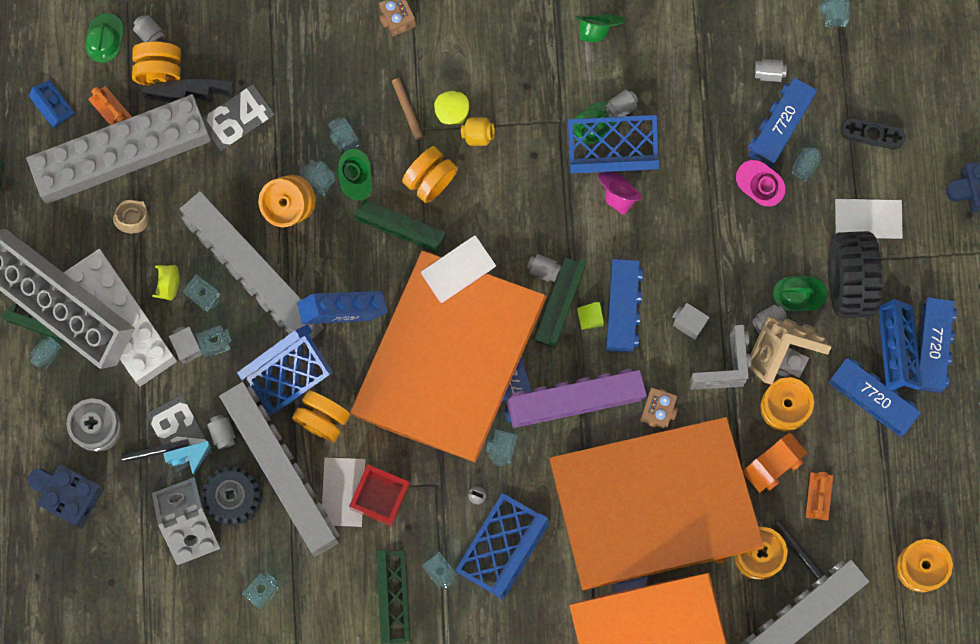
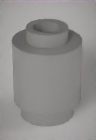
[133,15,165,42]
[755,59,787,82]
[604,90,638,117]
[527,254,562,282]
[752,304,787,334]
[207,415,236,450]

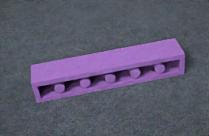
[506,369,647,428]

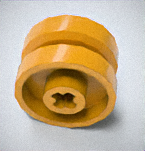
[132,42,181,86]
[402,146,458,203]
[258,174,316,228]
[760,377,814,432]
[292,390,351,442]
[733,527,788,580]
[896,539,953,593]

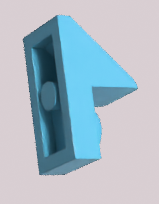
[163,441,211,475]

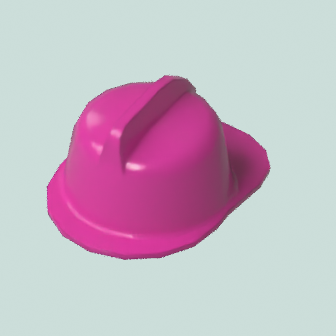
[736,160,785,206]
[598,171,642,215]

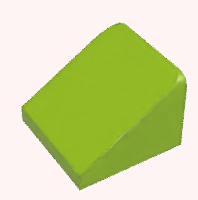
[577,302,604,330]

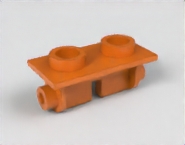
[88,86,132,126]
[805,472,833,521]

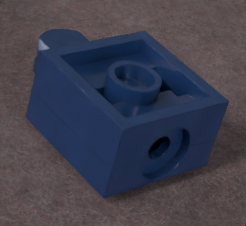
[946,161,980,213]
[28,464,104,529]

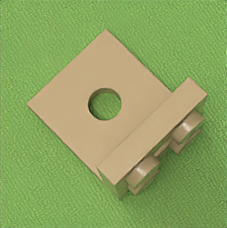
[749,316,832,384]

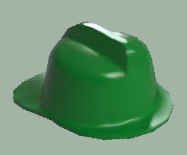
[85,13,123,63]
[575,14,625,42]
[573,102,619,145]
[336,149,372,201]
[773,276,827,311]

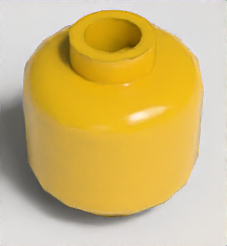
[461,117,495,146]

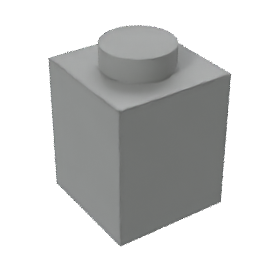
[672,303,709,340]
[169,327,204,364]
[777,348,809,379]

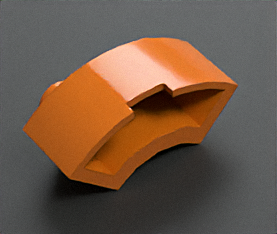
[742,433,808,493]

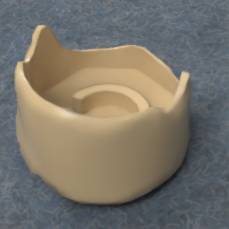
[113,200,149,234]

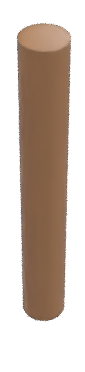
[392,78,423,140]

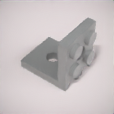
[689,325,751,390]
[152,477,220,565]

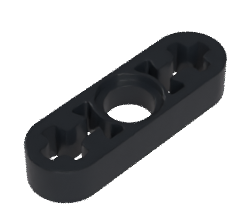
[841,118,906,150]

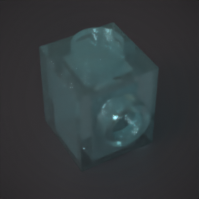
[820,0,849,27]
[299,159,336,197]
[486,430,518,467]
[421,552,457,590]

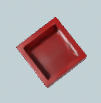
[349,464,410,527]

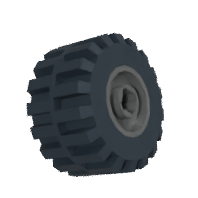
[202,466,262,526]

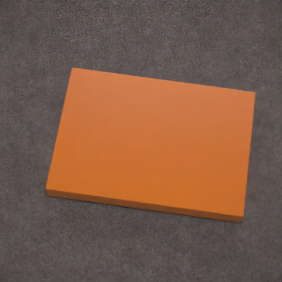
[350,251,546,463]
[550,417,764,591]
[569,573,727,644]

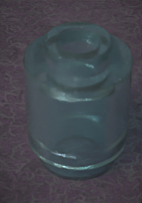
[792,147,822,181]
[29,335,62,369]

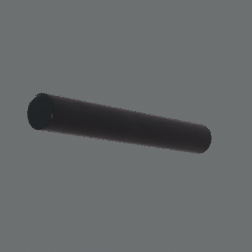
[122,439,190,462]
[773,520,824,579]

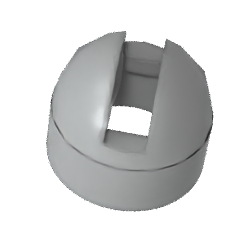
[468,486,487,505]

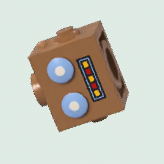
[379,0,416,37]
[640,388,678,429]

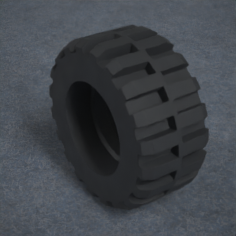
[828,231,883,318]

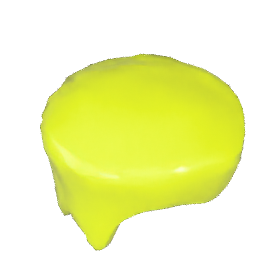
[434,91,469,125]
[152,265,180,300]

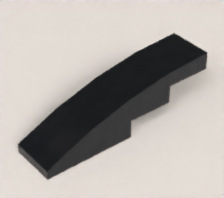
[141,79,235,103]

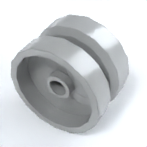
[66,398,122,453]

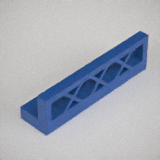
[878,299,922,391]

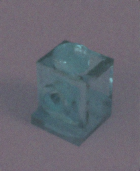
[328,117,360,155]
[183,274,220,312]
[195,325,232,358]
[242,573,279,610]

